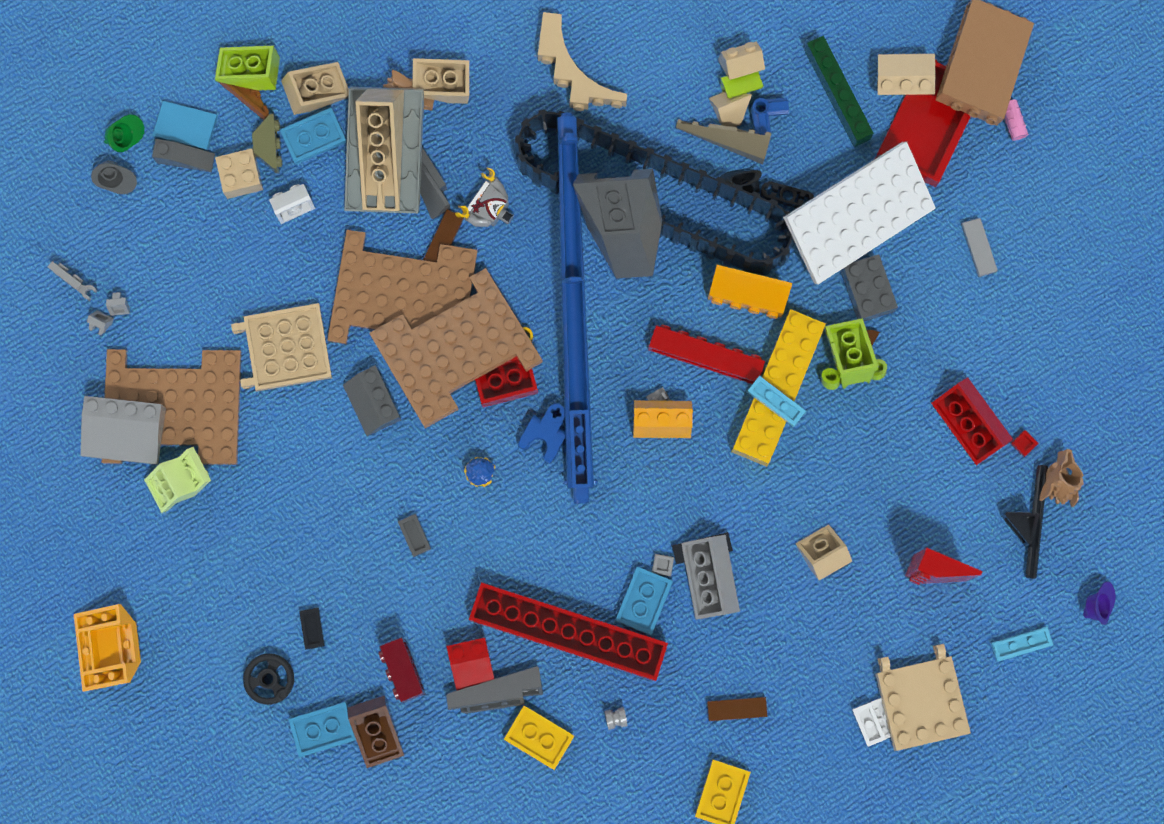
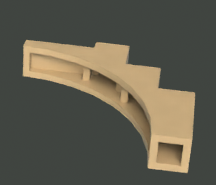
[538,12,627,111]

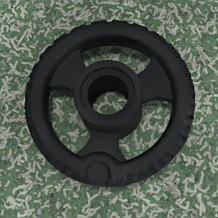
[243,654,294,705]

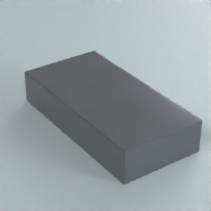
[398,514,431,557]

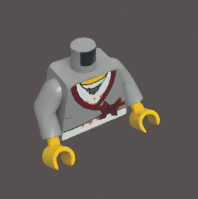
[455,168,514,227]

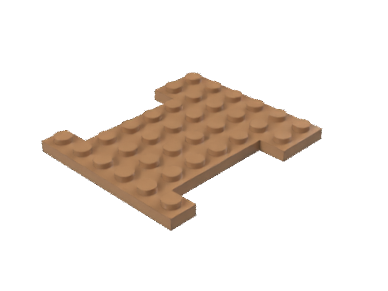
[327,230,478,345]
[369,268,543,428]
[101,349,242,465]

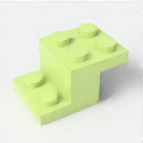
[144,447,211,513]

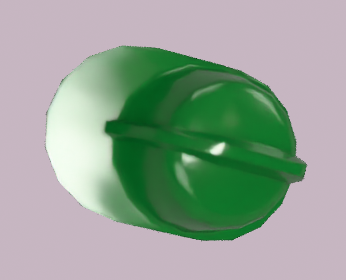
[104,115,144,152]

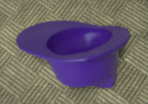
[1083,582,1116,625]

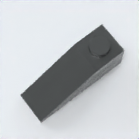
[152,139,215,172]

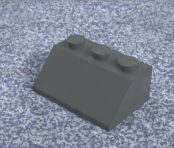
[343,365,401,436]

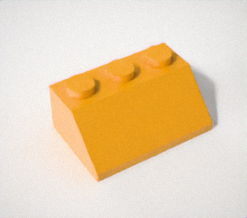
[633,400,693,438]

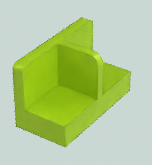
[720,72,763,98]

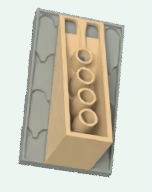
[344,87,424,214]

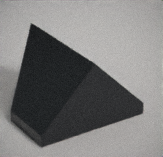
[1001,512,1039,547]

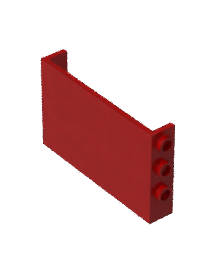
[875,59,971,188]

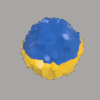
[464,457,495,487]

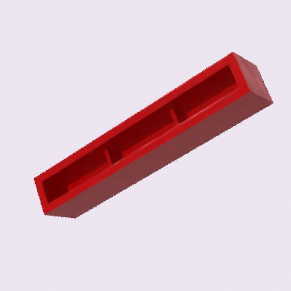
[648,325,765,385]

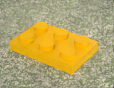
[504,706,574,770]
[695,759,751,824]

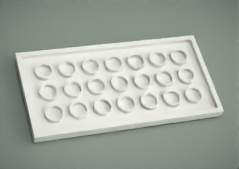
[783,142,936,284]

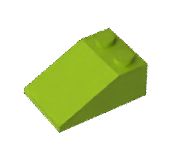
[215,45,280,90]

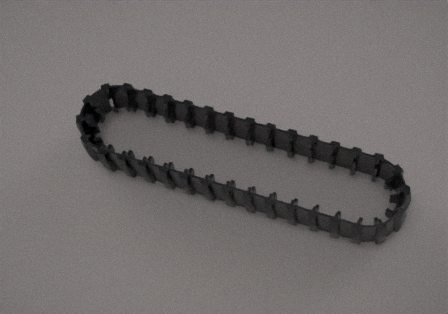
[514,109,795,276]

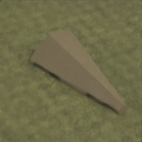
[676,119,771,165]

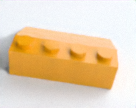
[708,265,792,319]

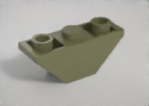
[252,114,282,174]

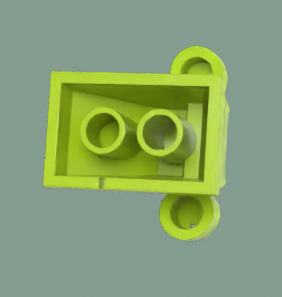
[821,318,887,390]

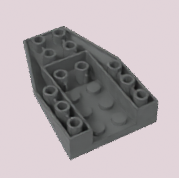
[573,169,662,278]

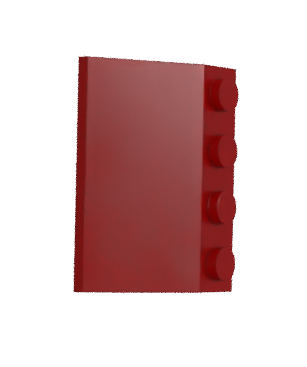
[905,548,983,585]

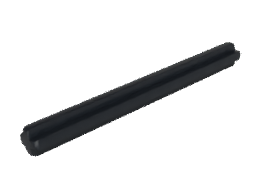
[1026,465,1048,579]

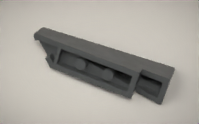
[420,148,451,219]
[446,666,543,714]

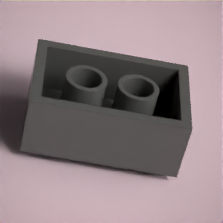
[840,254,898,322]

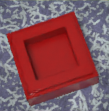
[1010,430,1039,457]

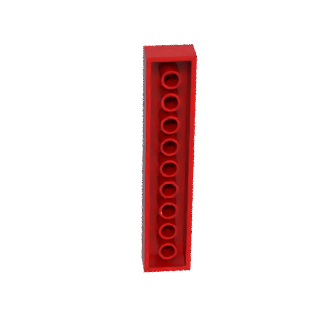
[469,582,668,682]

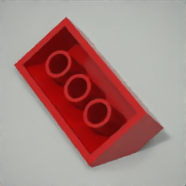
[931,377,1013,465]

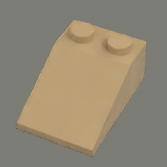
[412,58,469,104]
[281,62,349,115]

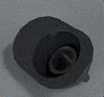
[720,170,762,193]

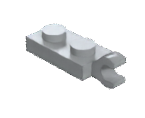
[48,261,98,301]

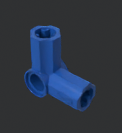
[750,98,789,135]

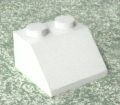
[269,184,315,224]

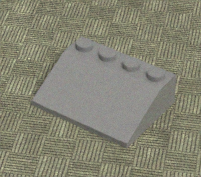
[81,396,166,465]

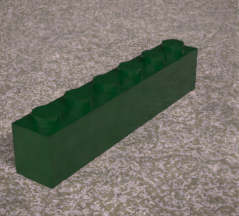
[804,35,874,147]

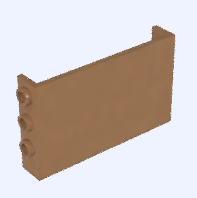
[936,0,1034,126]

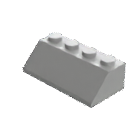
[681,535,740,620]

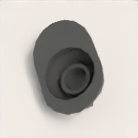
[91,160,137,194]

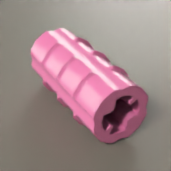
[1005,99,1029,141]

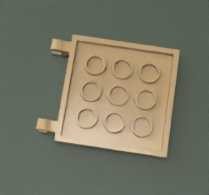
[231,303,332,392]
[875,644,971,751]

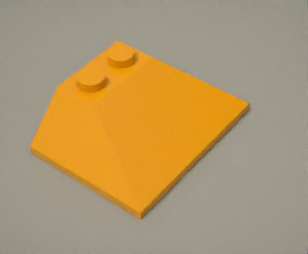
[74,604,141,692]

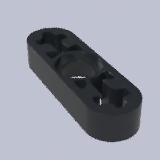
[761,181,814,208]

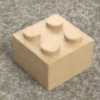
[215,149,264,199]

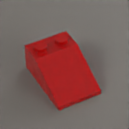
[446,638,495,691]

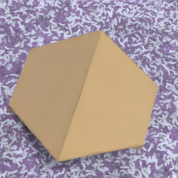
[709,92,752,127]

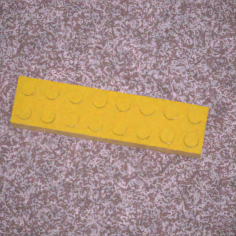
[732,309,826,467]

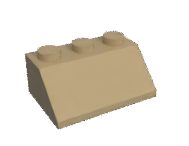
[877,53,935,95]

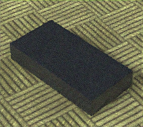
[299,608,325,650]

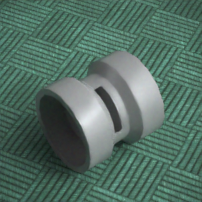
[605,707,628,730]

